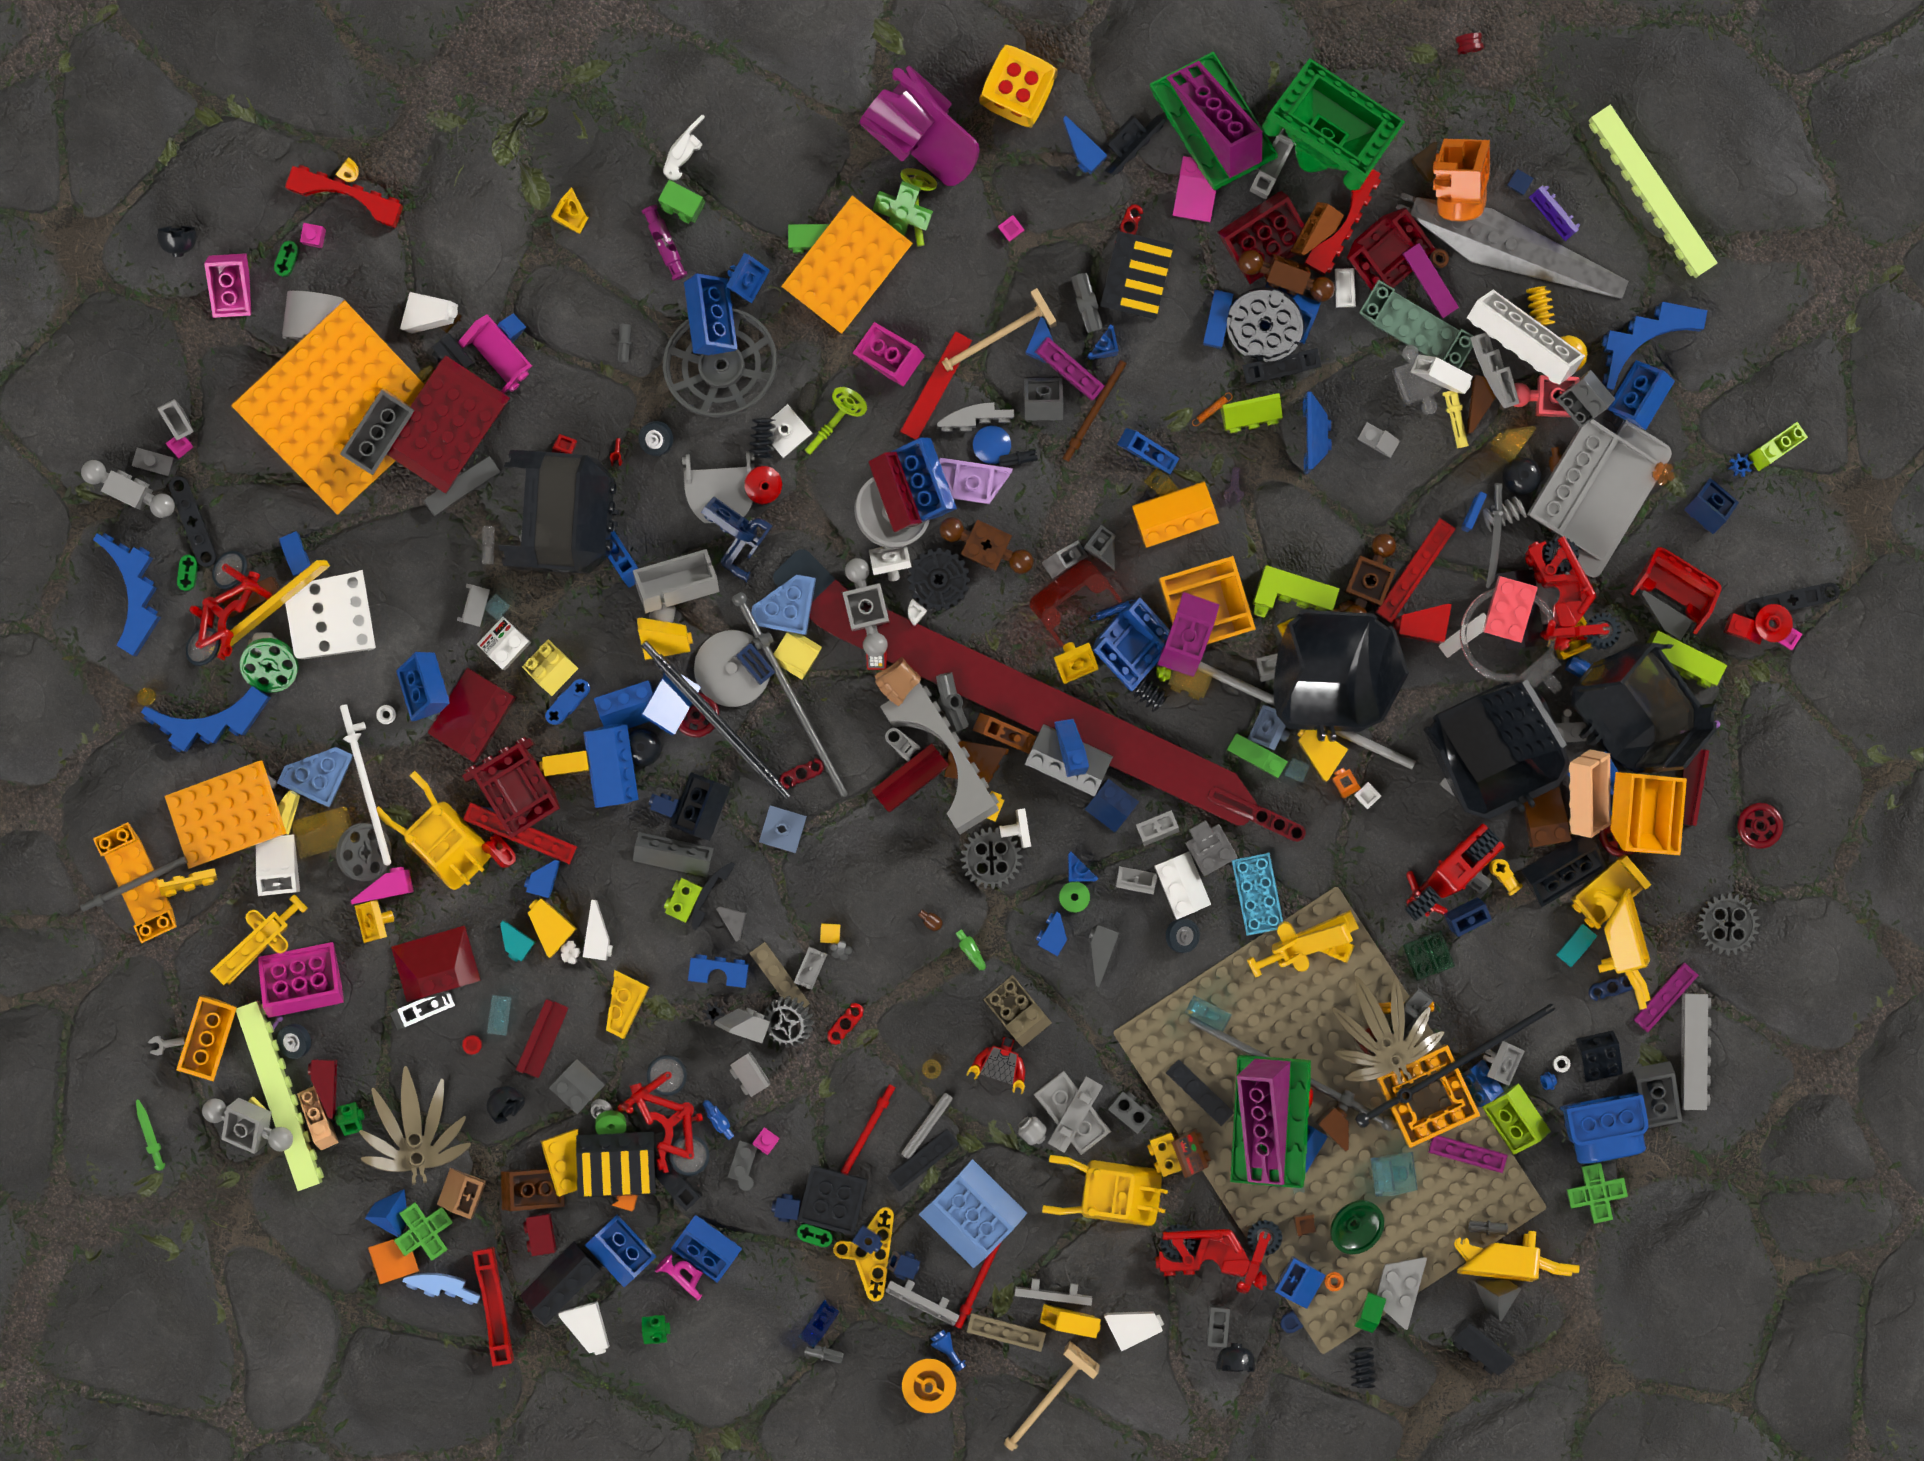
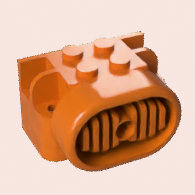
[1433,139,1490,221]

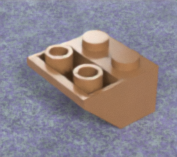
[437,1168,486,1219]

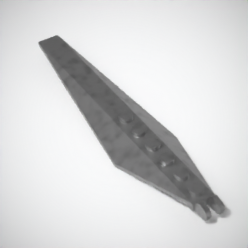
[1396,193,1629,299]

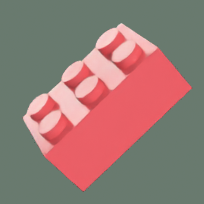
[1482,576,1538,643]

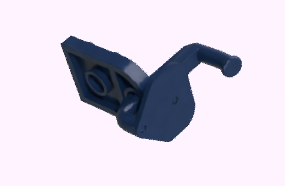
[701,497,773,583]

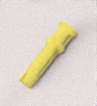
[1442,391,1469,449]

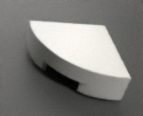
[908,599,927,626]

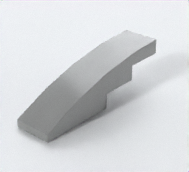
[1470,332,1519,408]

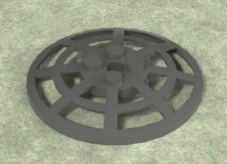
[663,309,777,418]

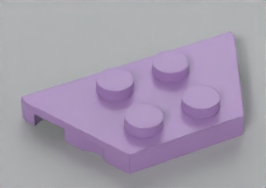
[939,458,1013,504]

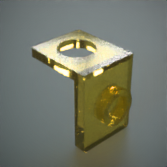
[1144,468,1179,496]

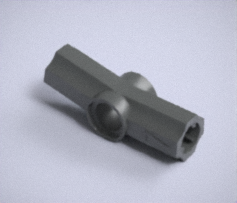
[1071,273,1103,333]
[936,672,969,732]

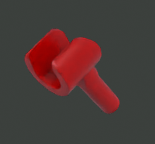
[610,438,622,466]

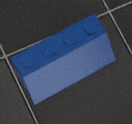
[684,274,738,355]
[891,438,957,522]
[583,724,639,808]

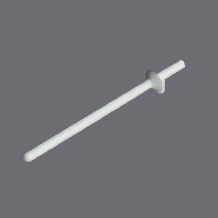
[340,705,391,866]

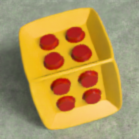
[979,44,1058,128]

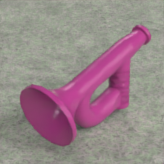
[655,1254,703,1301]

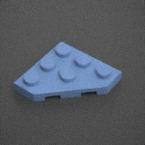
[751,574,816,635]
[277,747,354,807]

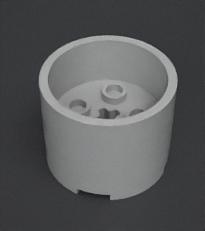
[282,291,345,342]

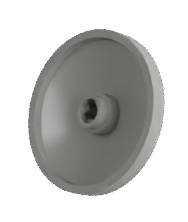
[854,477,930,548]
[694,630,771,707]

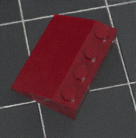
[1217,191,1305,284]
[428,668,517,763]

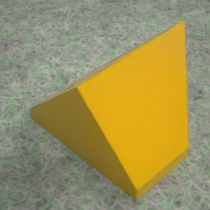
[551,187,589,234]

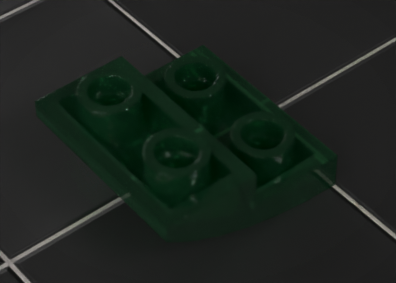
[1403,931,1455,981]

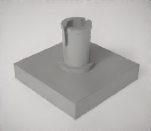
[1483,1041,1525,1086]

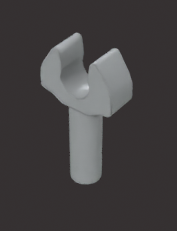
[148,1036,185,1055]

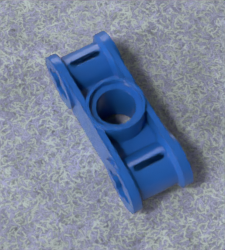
[545,679,590,725]

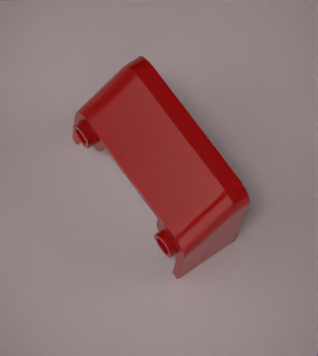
[1630,547,1722,635]

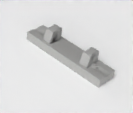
[1048,1076,1103,1153]
[1015,1278,1092,1306]
[885,1280,959,1326]

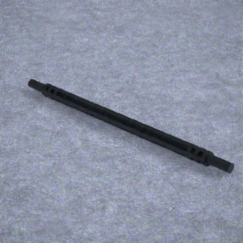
[641,641,791,800]

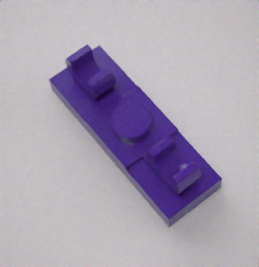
[1529,185,1580,241]

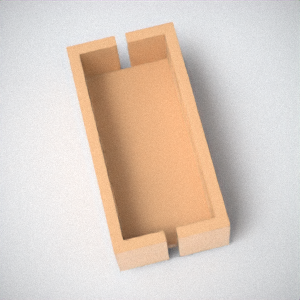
[1569,749,1611,838]

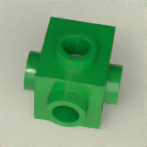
[335,1102,365,1136]
[642,1315,671,1344]

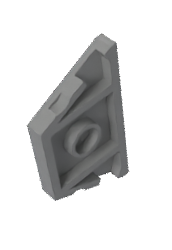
[1376,1257,1427,1330]

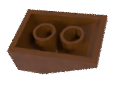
[1523,787,1571,847]
[501,1169,564,1211]

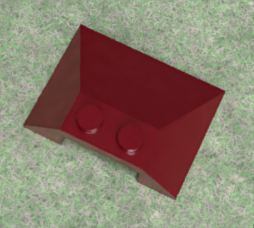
[1347,208,1436,291]
[471,743,560,838]
[391,925,481,1002]

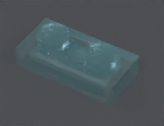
[487,995,512,1036]

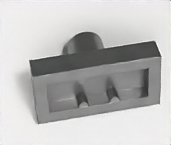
[132,448,175,477]

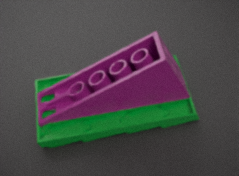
[1150,51,1278,191]
[1230,1055,1311,1188]

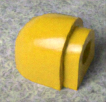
[336,157,359,182]

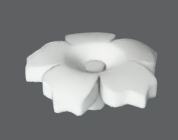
[560,941,581,964]

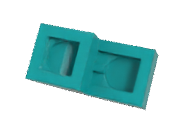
[1556,924,1597,967]

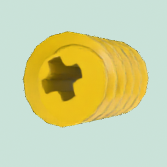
[1526,286,1555,326]

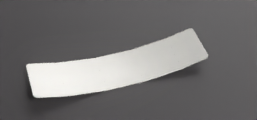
[1439,613,1487,658]

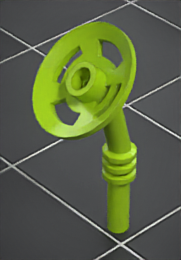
[900,168,937,247]
[805,387,867,455]

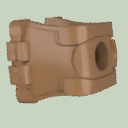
[875,657,921,706]

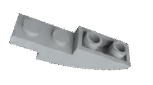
[937,402,1014,432]

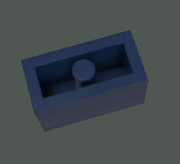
[1444,897,1492,937]

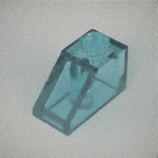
[1185,995,1232,1032]

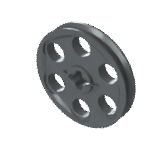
[336,823,392,881]

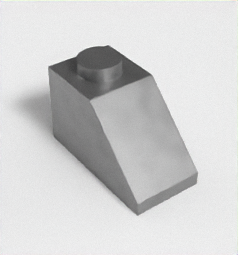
[1042,540,1088,578]

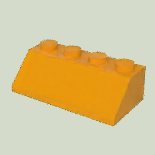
[1132,481,1219,548]
[176,995,237,1081]

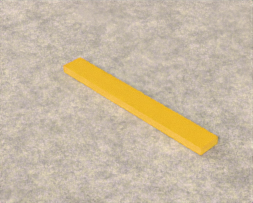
[210,560,330,655]

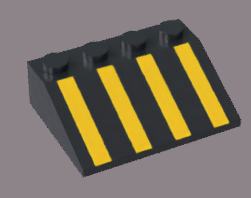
[1100,231,1174,319]
[576,1132,656,1198]

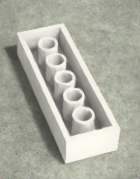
[1467,290,1585,385]

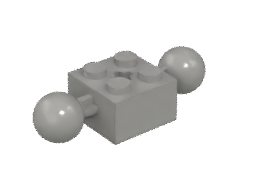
[81,460,175,518]
[842,558,890,657]
[202,1098,293,1154]

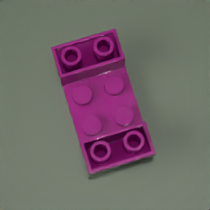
[1157,592,1220,677]

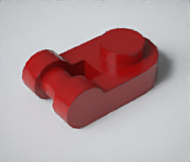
[482,834,516,868]

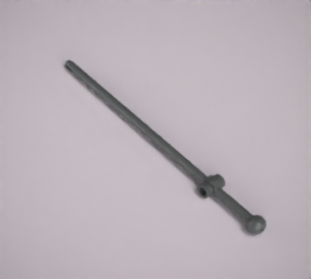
[732,592,848,797]
[1188,1017,1396,1131]

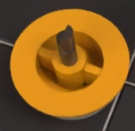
[902,1359,956,1413]

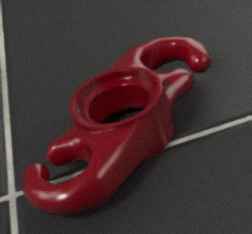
[779,758,824,789]

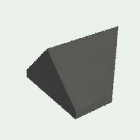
[1084,525,1116,571]
[1474,1279,1521,1321]

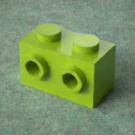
[664,878,703,923]

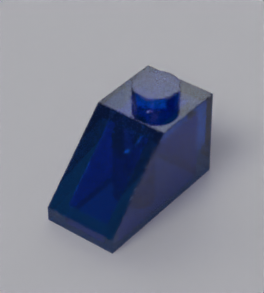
[798,1300,840,1348]

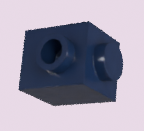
[771,1194,801,1222]
[886,1250,920,1280]

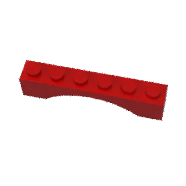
[285,165,403,228]
[1304,169,1381,276]
[472,1247,514,1367]

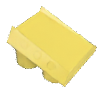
[774,632,822,680]
[278,791,300,835]

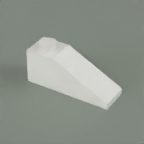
[583,900,613,960]

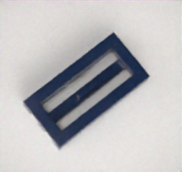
[735,643,775,685]

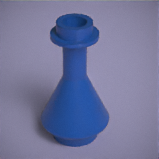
[931,1330,966,1372]

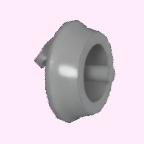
[591,1099,613,1119]

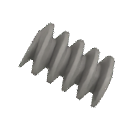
[1483,496,1527,532]

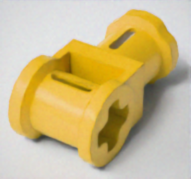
[1489,859,1523,896]

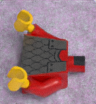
[966,1037,1026,1094]

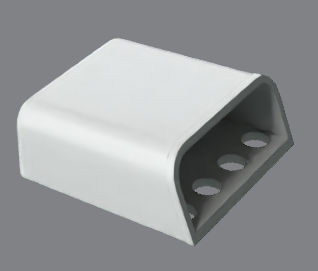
[285,570,376,659]

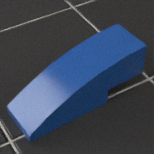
[1203,290,1233,349]

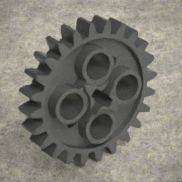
[960,827,1023,889]
[1696,893,1760,955]

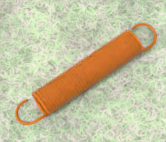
[1192,393,1232,426]

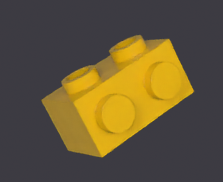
[1147,1132,1182,1177]

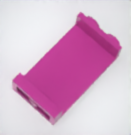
[458,314,532,394]

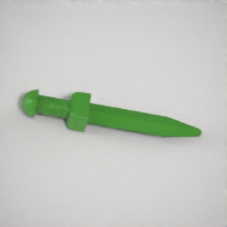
[136,1100,165,1171]

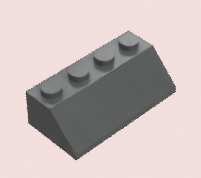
[340,388,415,475]
[1025,724,1113,796]

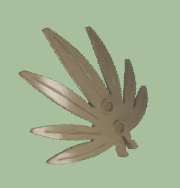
[1332,976,1444,1084]
[359,1066,471,1185]

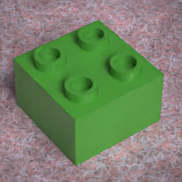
[658,180,705,224]

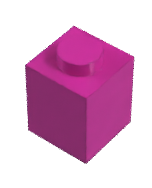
[300,223,326,248]

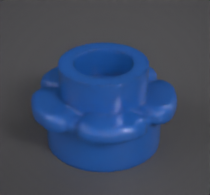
[1540,1072,1557,1090]

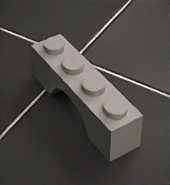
[1250,128,1294,199]

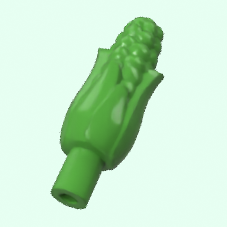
[955,929,986,970]

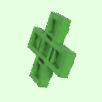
[873,181,933,236]
[1566,1162,1628,1224]
[394,1202,453,1261]

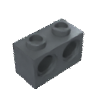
[1108,1091,1152,1134]
[1206,1305,1230,1348]

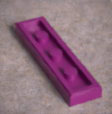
[1402,243,1459,318]
[1035,337,1104,401]
[1632,962,1699,1033]
[1428,1135,1508,1173]

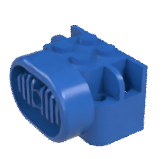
[1560,1092,1648,1164]

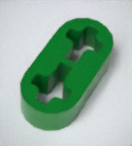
[274,241,299,277]
[177,555,198,591]
[797,1223,833,1247]

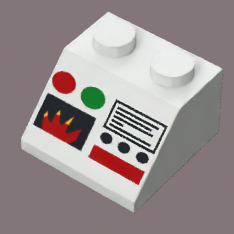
[477,617,531,670]

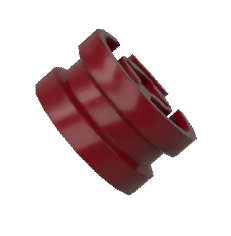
[1455,33,1484,54]

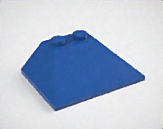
[1303,392,1332,474]
[1093,597,1170,691]

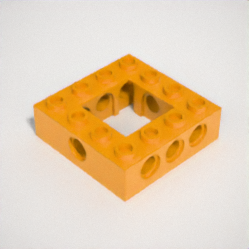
[1376,1044,1480,1148]

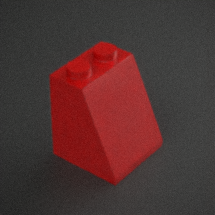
[1393,604,1452,644]

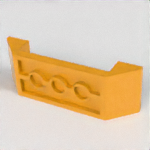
[93,822,177,943]

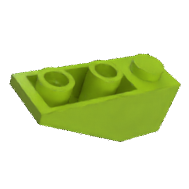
[1748,422,1808,471]

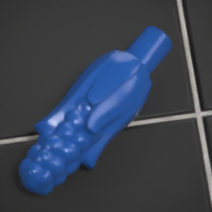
[702,1100,734,1140]

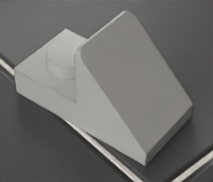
[1357,422,1400,458]

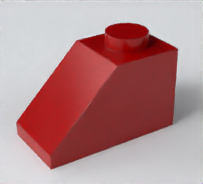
[1723,613,1762,645]

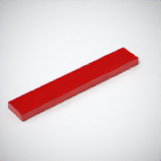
[900,331,972,440]
[1375,518,1456,623]
[463,802,577,864]

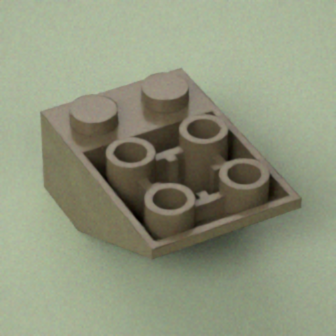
[983,975,1052,1047]

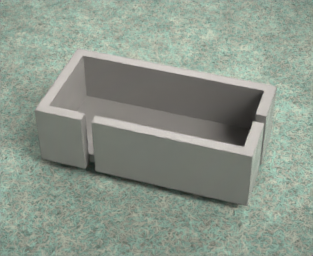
[633,549,719,613]

